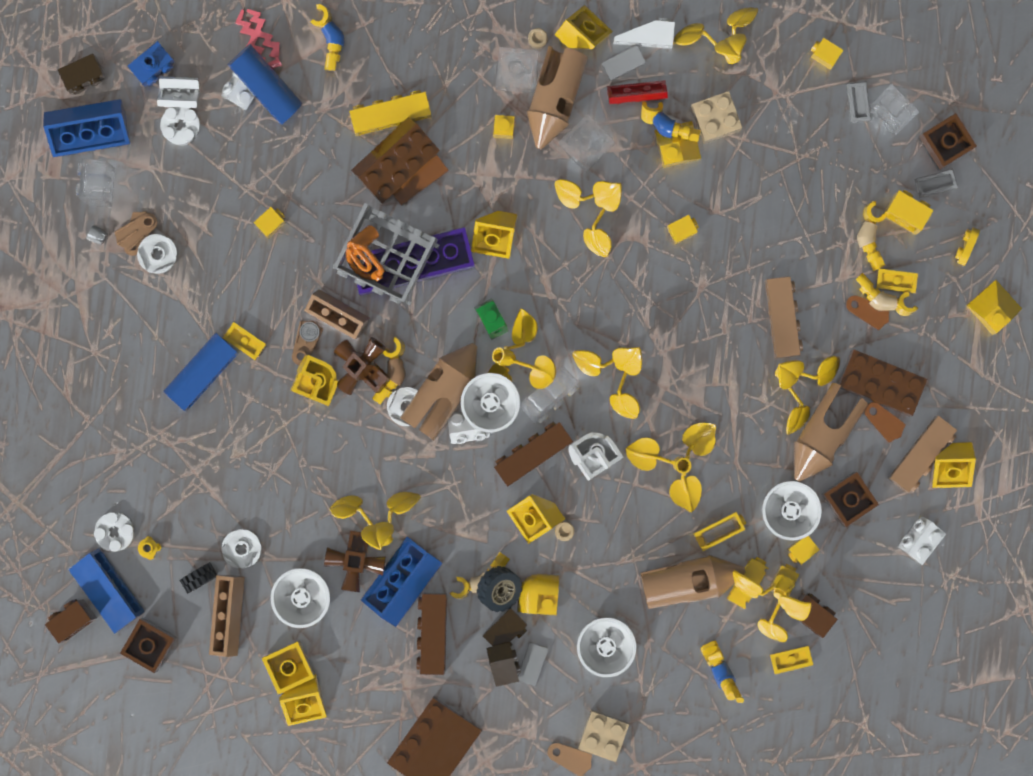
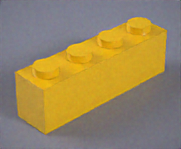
[349,90,432,136]

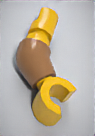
[372,337,406,405]

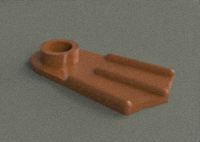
[846,295,889,330]
[864,402,906,443]

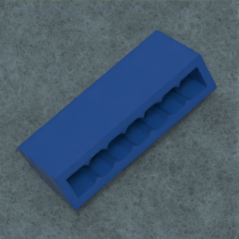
[227,44,302,124]
[163,332,239,412]
[69,548,145,634]

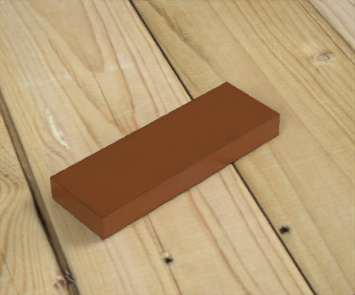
[393,155,449,206]

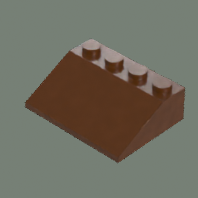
[387,696,482,776]

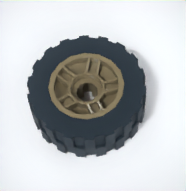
[477,566,522,612]

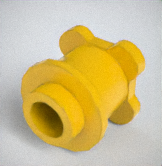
[138,536,162,560]

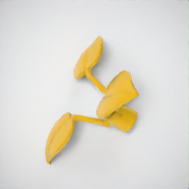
[673,7,758,64]
[554,179,622,257]
[488,308,556,389]
[572,347,642,419]
[775,356,840,435]
[625,423,716,512]
[329,492,421,550]
[733,570,811,642]

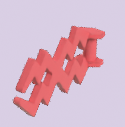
[235,9,282,69]

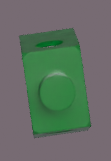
[474,298,509,340]

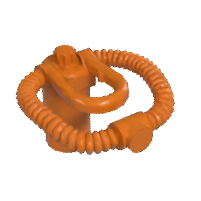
[346,225,384,281]

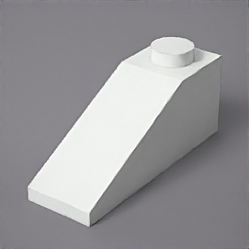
[613,18,675,49]

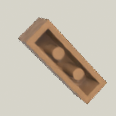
[304,289,370,340]

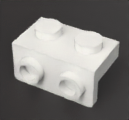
[221,72,254,110]
[157,76,200,108]
[447,412,490,444]
[898,516,946,565]

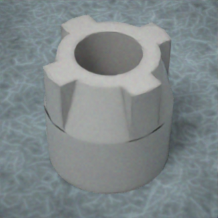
[86,225,107,245]

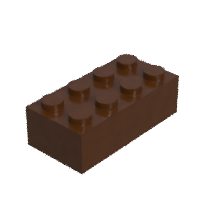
[351,117,440,204]
[838,350,928,417]
[494,421,573,487]
[416,593,447,675]

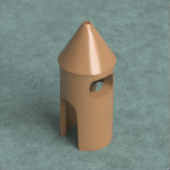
[527,45,588,150]
[400,343,477,441]
[794,383,868,482]
[640,555,746,609]

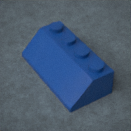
[43,99,130,157]
[361,537,442,627]

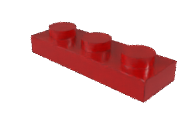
[607,80,668,104]

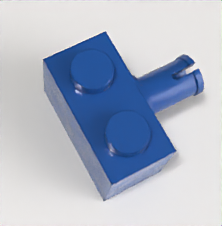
[128,41,175,87]

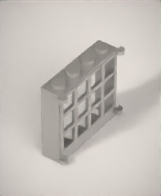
[333,203,440,305]

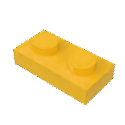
[876,269,918,294]
[223,322,267,361]
[770,645,813,674]

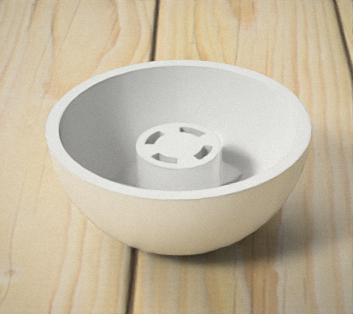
[461,373,520,432]
[762,481,822,540]
[271,569,330,628]
[577,618,636,677]

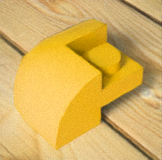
[290,355,338,406]
[517,574,559,615]

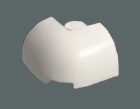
[568,432,624,481]

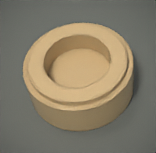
[528,28,548,49]
[555,521,575,541]

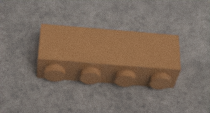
[765,277,803,359]
[888,416,957,493]
[209,575,245,657]

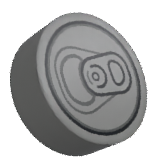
[300,322,320,342]

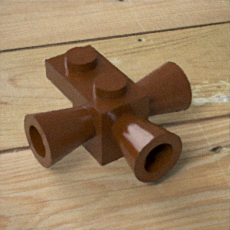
[334,337,391,395]
[324,530,386,592]

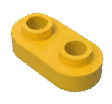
[955,227,980,266]

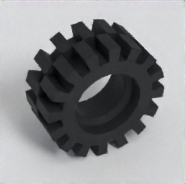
[179,562,218,594]

